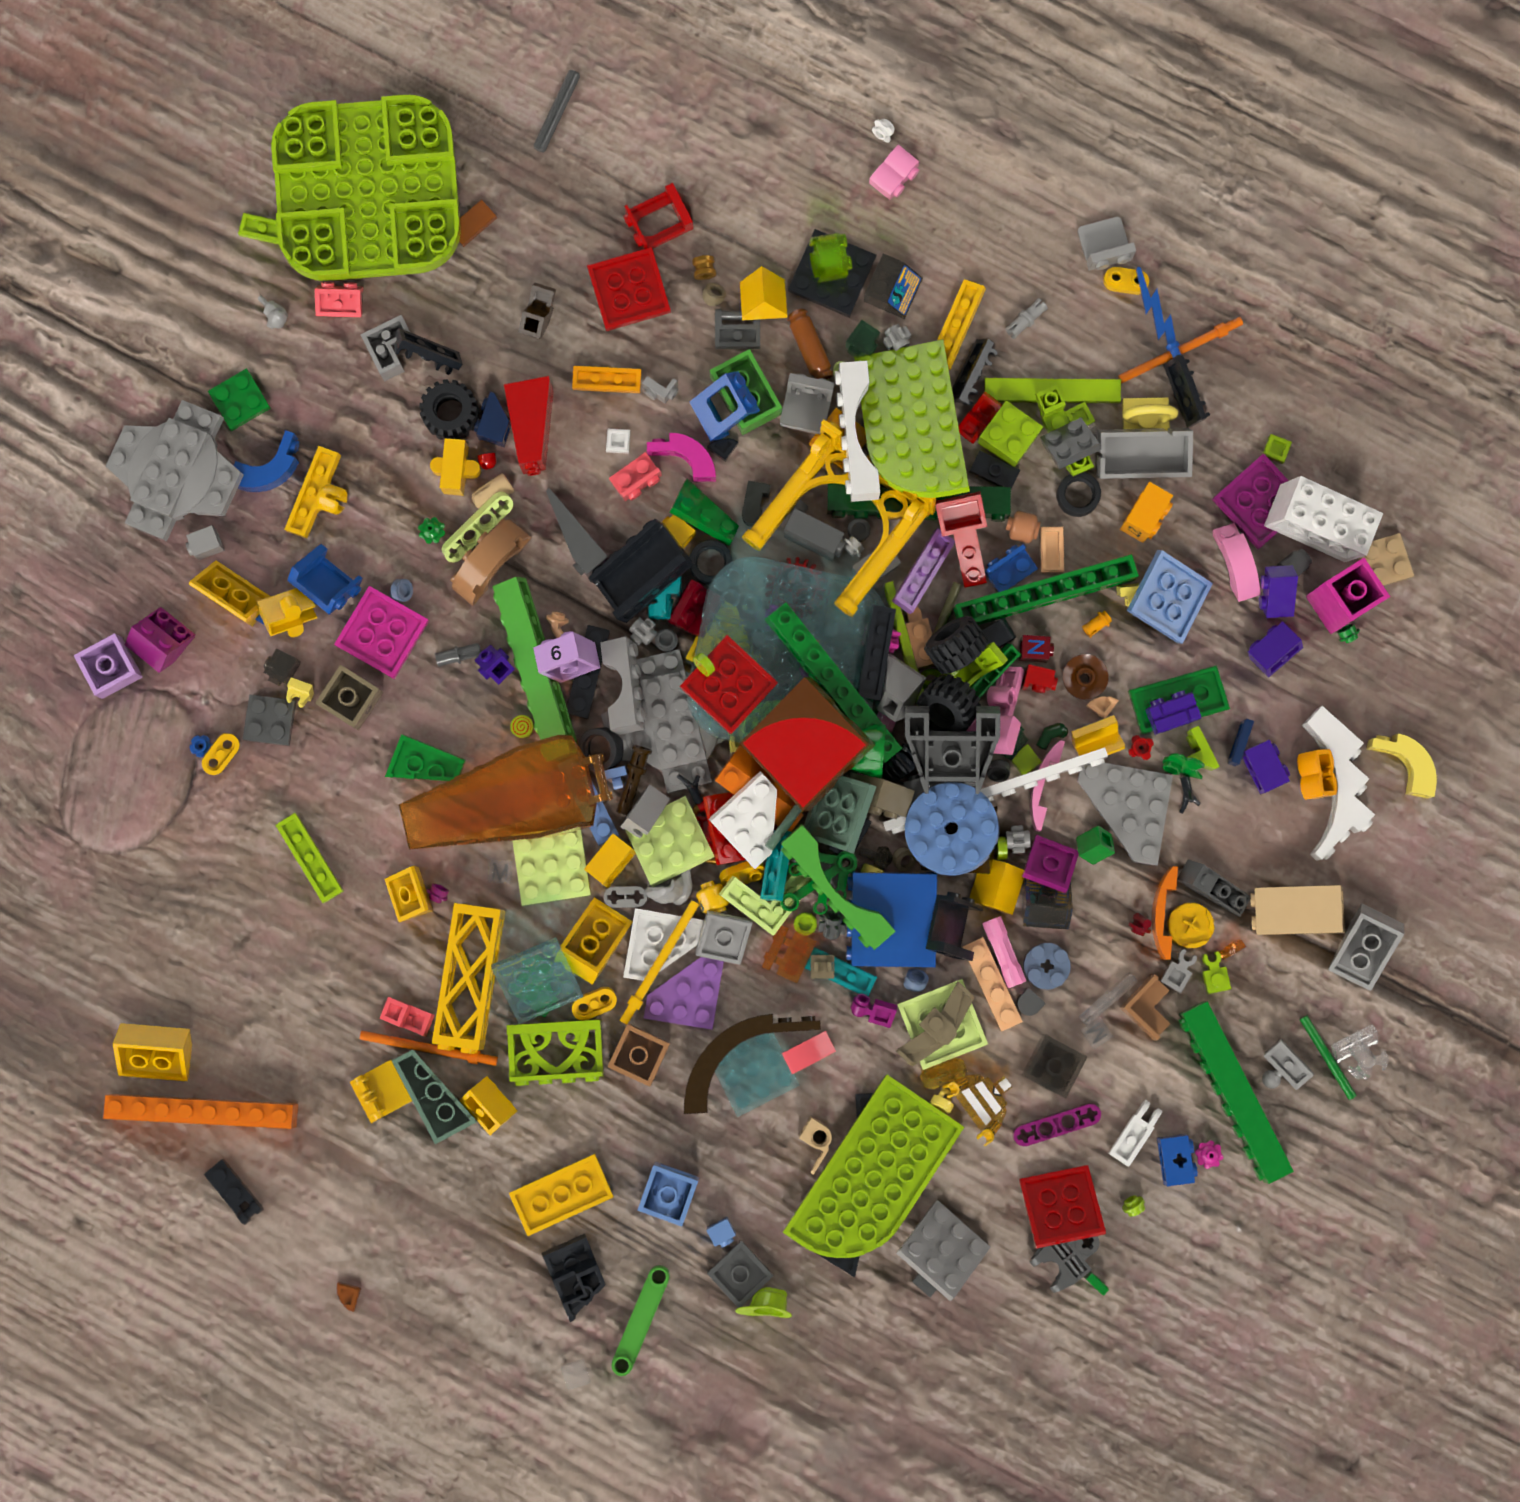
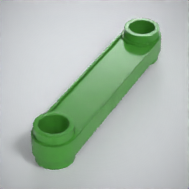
[611,1265,670,1376]

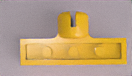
[284,446,348,539]

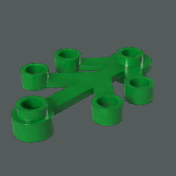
[779,851,857,915]

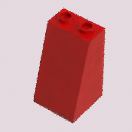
[504,376,554,476]

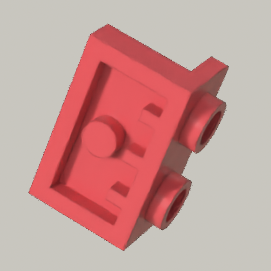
[315,282,363,317]
[609,452,662,501]

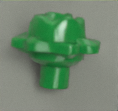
[418,517,445,544]

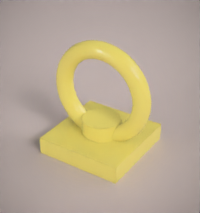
[1122,397,1178,431]

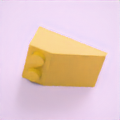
[554,897,633,985]

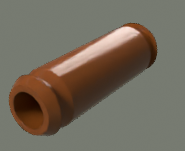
[787,308,833,380]

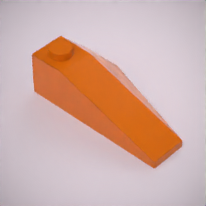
[715,745,803,832]

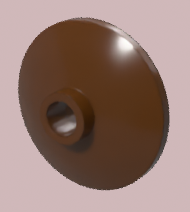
[1062,654,1109,700]

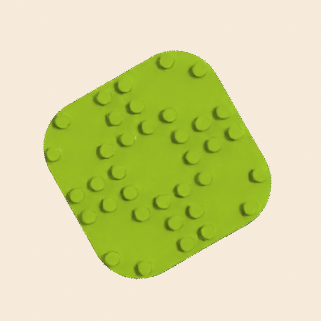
[271,95,461,281]

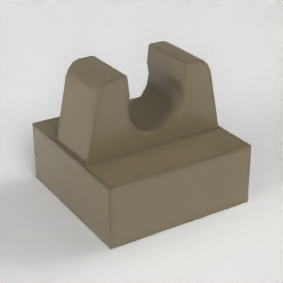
[811,955,834,979]

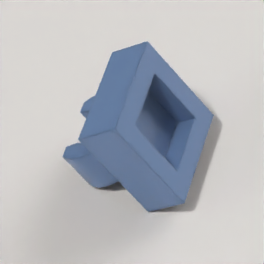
[602,766,628,790]

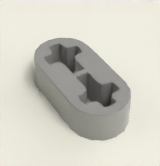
[603,886,648,908]

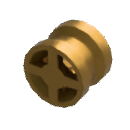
[692,255,716,280]

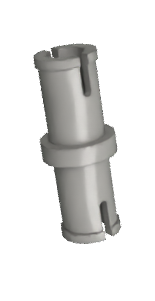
[1005,298,1048,339]

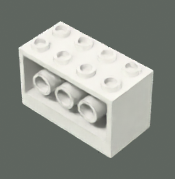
[1264,476,1383,562]

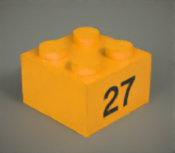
[1119,481,1173,543]

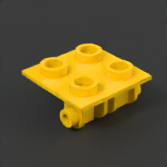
[350,1060,412,1123]

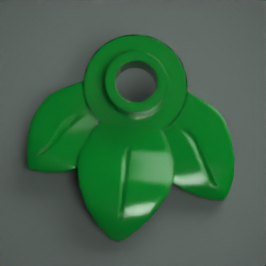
[1162,753,1205,779]

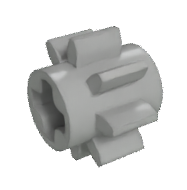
[883,324,911,351]
[629,617,657,646]
[1005,825,1030,854]

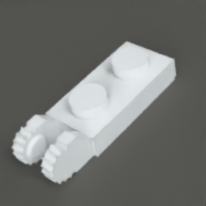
[1108,1100,1162,1167]

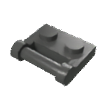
[715,309,760,349]

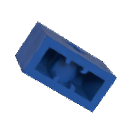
[1157,1134,1198,1187]

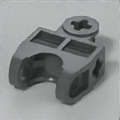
[1029,1236,1100,1293]

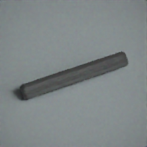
[534,70,580,153]

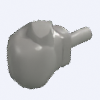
[258,295,288,329]

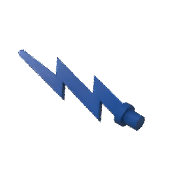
[1136,267,1182,358]

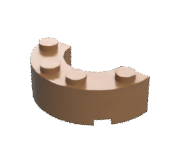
[450,519,532,606]

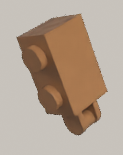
[905,607,936,671]

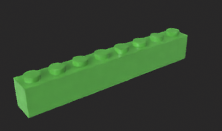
[493,577,578,760]

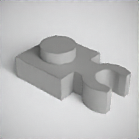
[1160,949,1197,993]

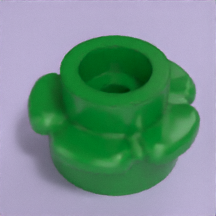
[1337,623,1360,644]

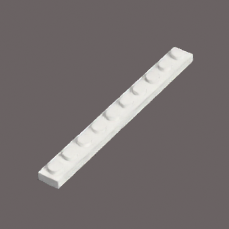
[883,747,1108,834]

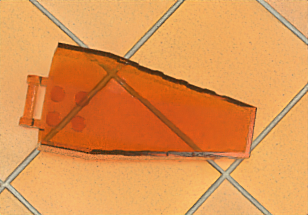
[399,735,613,850]

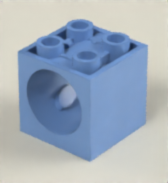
[637,1162,700,1227]

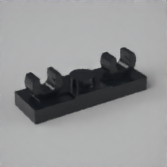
[394,328,463,375]
[952,339,997,405]
[1163,355,1210,428]

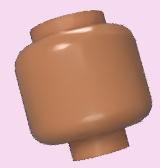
[1006,511,1041,543]

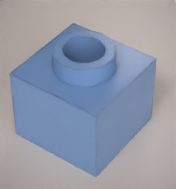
[706,1217,736,1248]

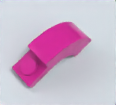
[647,433,716,482]

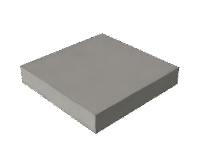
[695,910,753,965]

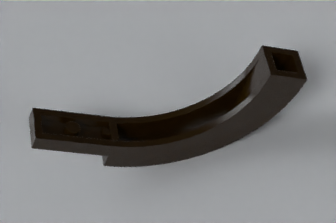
[684,1014,821,1114]

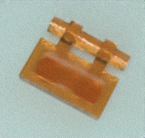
[762,925,816,983]

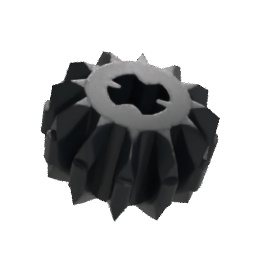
[883,743,916,781]

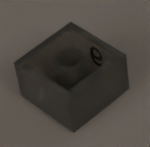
[1021,1034,1087,1099]

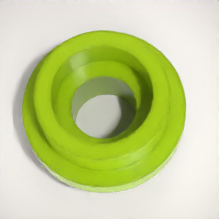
[1122,1195,1145,1217]

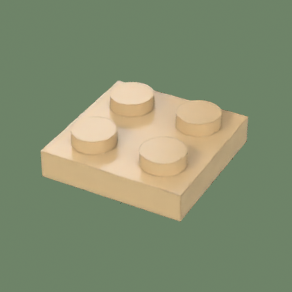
[1358,533,1414,586]

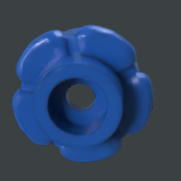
[190,735,212,758]

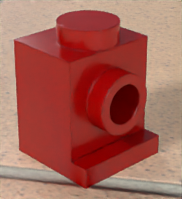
[1021,664,1058,693]

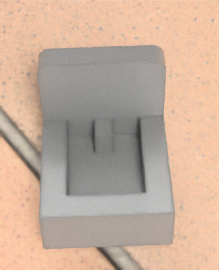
[642,376,679,404]

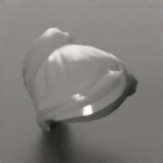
[645,868,693,906]

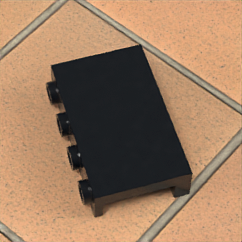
[588,519,694,623]

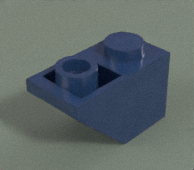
[474,392,512,448]

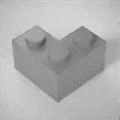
[360,315,410,382]

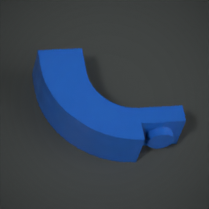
[234,430,299,492]

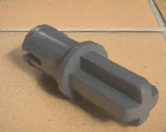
[435,643,482,667]

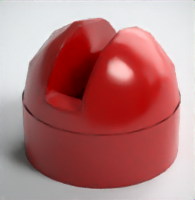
[477,453,496,470]

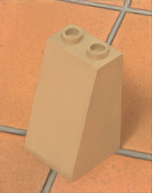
[1251,885,1345,935]

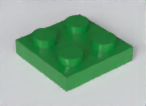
[208,368,271,431]

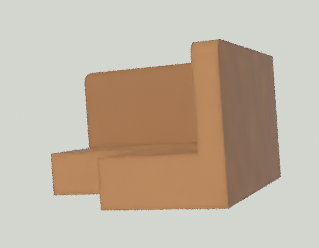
[1120,974,1171,1041]

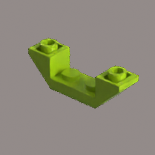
[1035,385,1094,476]

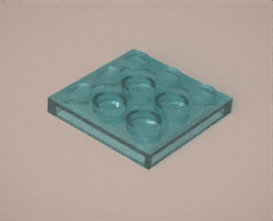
[491,937,583,1024]
[715,1033,800,1117]

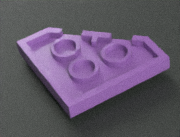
[644,957,724,1030]

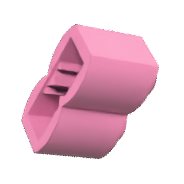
[869,145,919,200]

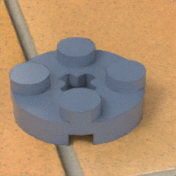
[1023,943,1071,989]

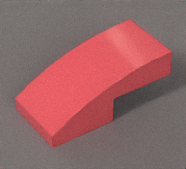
[379,997,435,1036]
[782,1031,836,1074]

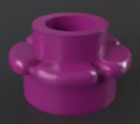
[427,883,449,903]

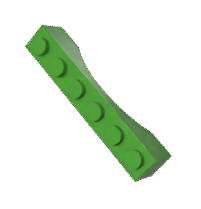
[781,824,896,950]

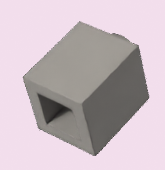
[186,525,225,560]

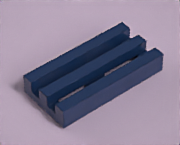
[1227,719,1254,767]

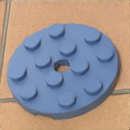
[905,782,999,876]

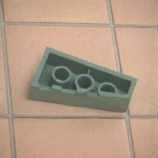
[392,1050,477,1144]

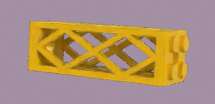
[432,903,506,1054]

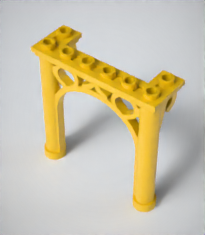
[742,419,936,617]

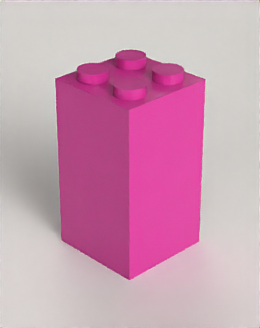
[1305,558,1390,634]

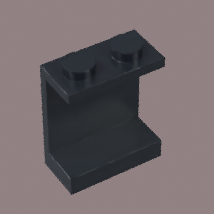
[926,892,984,961]

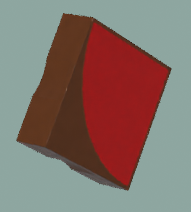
[740,677,875,811]

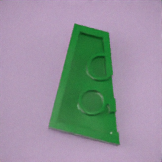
[669,478,739,546]
[385,734,466,782]

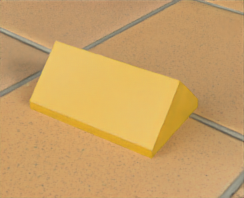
[189,560,271,627]

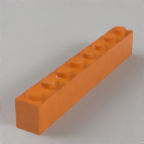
[103,1094,298,1129]

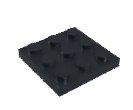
[788,229,877,318]

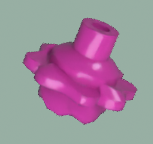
[1195,1140,1224,1169]

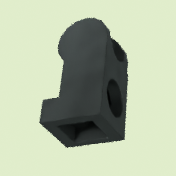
[742,481,771,527]

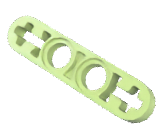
[442,491,513,563]

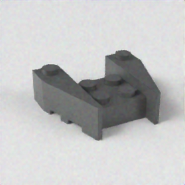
[905,706,1000,794]

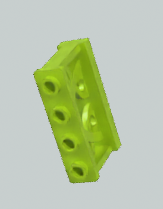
[506,1019,604,1086]

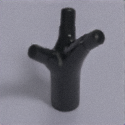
[677,774,703,805]
[1179,776,1201,814]

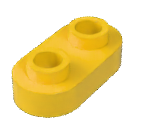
[1103,267,1149,295]
[201,733,239,775]
[719,861,765,886]
[572,987,617,1021]

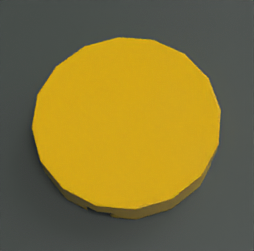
[1167,902,1215,948]

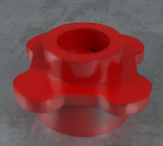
[1128,735,1154,760]

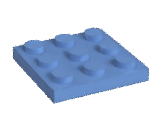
[1126,550,1213,644]

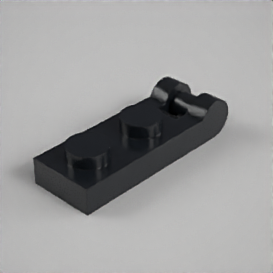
[204,1159,264,1225]

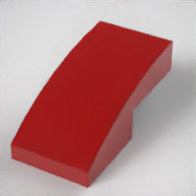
[959,392,1002,444]

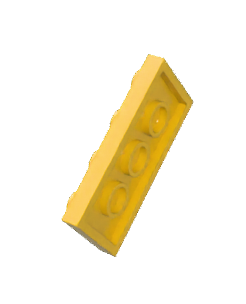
[509,1154,614,1236]

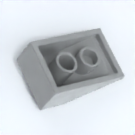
[1328,903,1404,991]

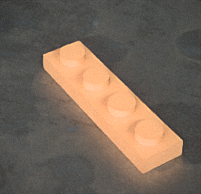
[962,937,1022,1032]

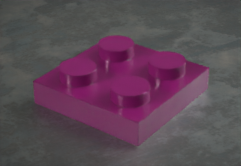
[1022,835,1079,893]

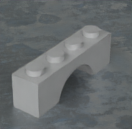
[600,636,646,735]

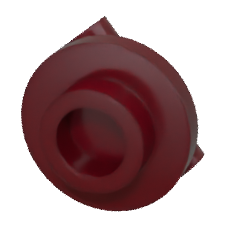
[1128,913,1152,936]

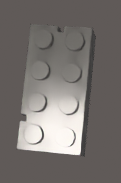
[1096,428,1193,479]

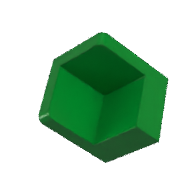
[1076,825,1115,865]

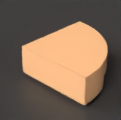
[1086,696,1119,719]

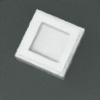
[606,428,631,454]

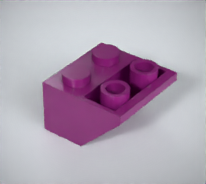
[124,607,195,673]

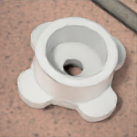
[872,119,895,143]
[844,536,864,557]

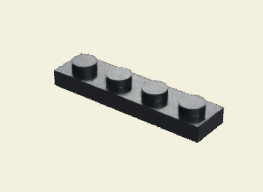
[857,605,896,701]
[567,625,610,719]

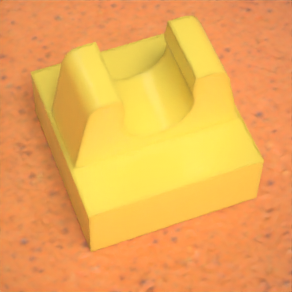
[1116,583,1140,607]
[286,677,314,707]

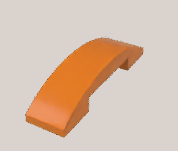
[1152,866,1178,960]

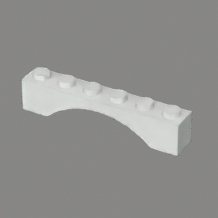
[835,361,880,502]

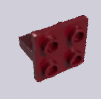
[668,580,724,638]

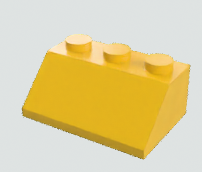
[113,1023,192,1081]

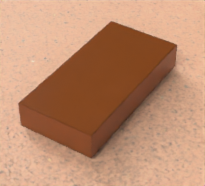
[459,199,497,247]

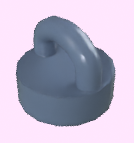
[389,579,413,602]
[903,968,929,992]

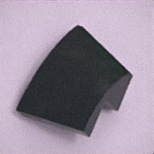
[541,1234,606,1322]

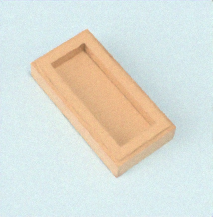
[1040,527,1064,573]

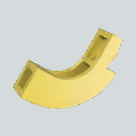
[1367,733,1437,799]

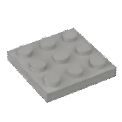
[896,1200,991,1301]

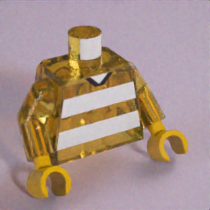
[942,1074,1012,1146]

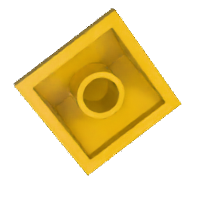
[740,266,787,320]
[969,860,1024,915]
[384,866,433,923]

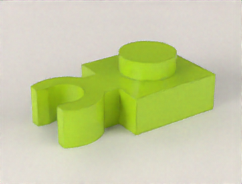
[1202,951,1231,994]

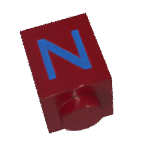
[1019,635,1054,663]

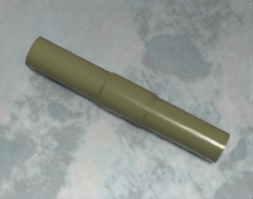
[932,582,962,635]

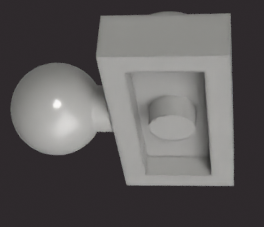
[1262,1039,1314,1090]

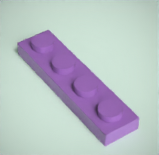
[892,528,955,614]

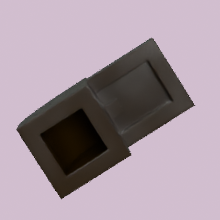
[518,283,556,339]

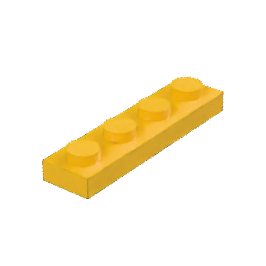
[937,279,986,370]

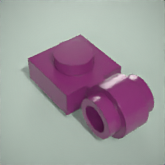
[850,994,898,1028]

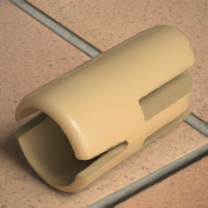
[472,473,514,509]

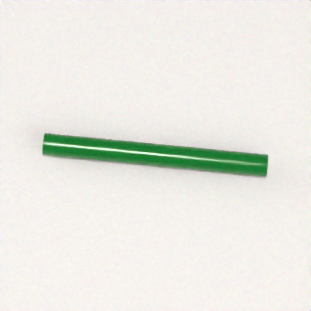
[1299,1015,1357,1100]

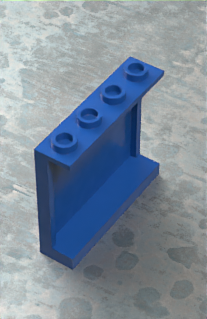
[846,871,937,967]

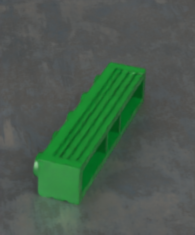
[970,643,1021,698]

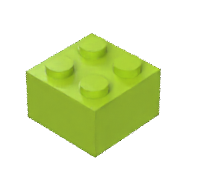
[977,400,1043,467]

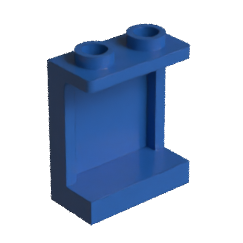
[287,544,363,615]

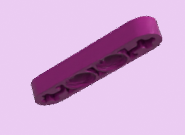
[1012,1103,1101,1147]

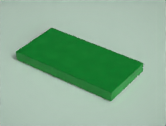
[1128,665,1230,735]

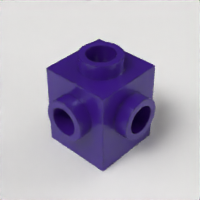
[474,645,515,685]

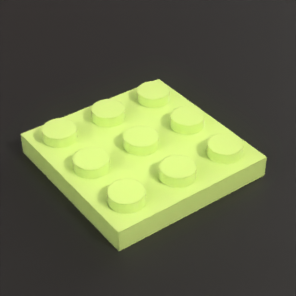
[625,796,715,887]
[512,827,591,906]
[897,979,988,1070]

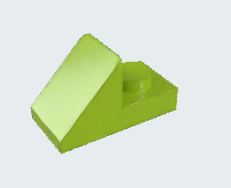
[1186,726,1220,771]

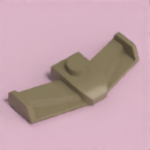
[895,981,975,1066]

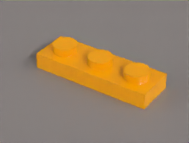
[572,366,642,393]

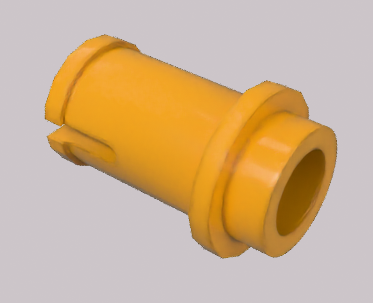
[1082,610,1112,638]

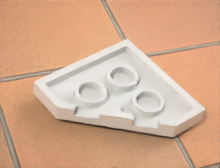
[709,772,777,869]
[623,908,704,981]

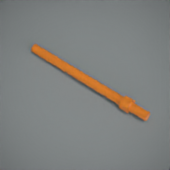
[1118,317,1243,384]
[360,1031,498,1066]

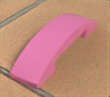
[1030,740,1065,832]

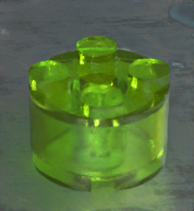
[809,233,852,283]

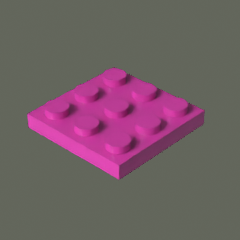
[334,586,429,680]

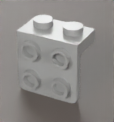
[1077,217,1136,271]
[780,373,834,434]

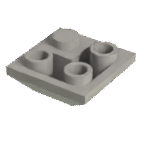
[874,654,926,722]

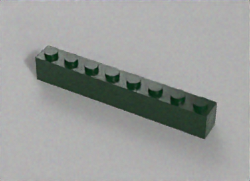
[827,483,1011,522]

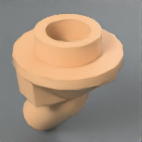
[546,612,569,638]

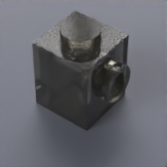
[263,648,301,686]

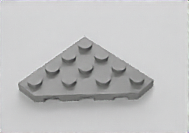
[1077,763,1173,866]

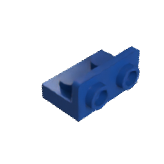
[985,544,1038,592]

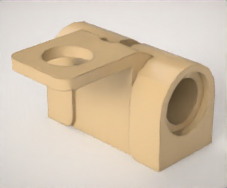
[798,1116,832,1175]

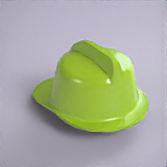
[735,1287,792,1318]

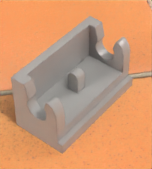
[620,784,670,838]

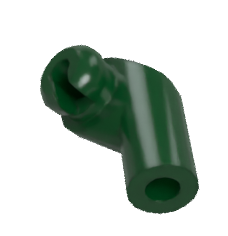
[1036,723,1068,750]

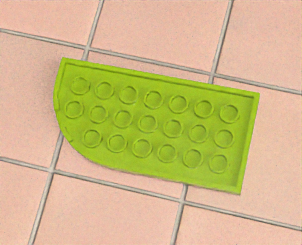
[854,339,970,498]
[782,1074,964,1258]

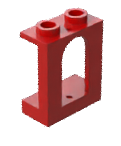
[623,183,694,249]

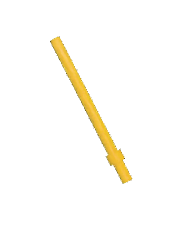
[619,900,699,1025]

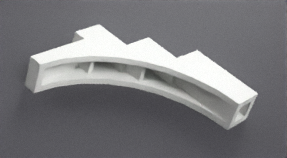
[1302,706,1375,861]

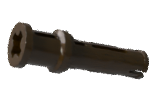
[616,745,652,816]

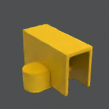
[430,438,481,496]
[257,588,317,637]

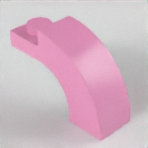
[1213,523,1260,602]

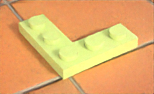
[719,866,812,936]

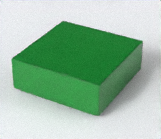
[1084,1271,1109,1296]

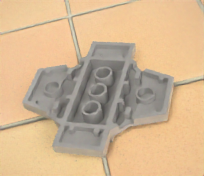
[106,400,244,541]
[601,649,728,793]

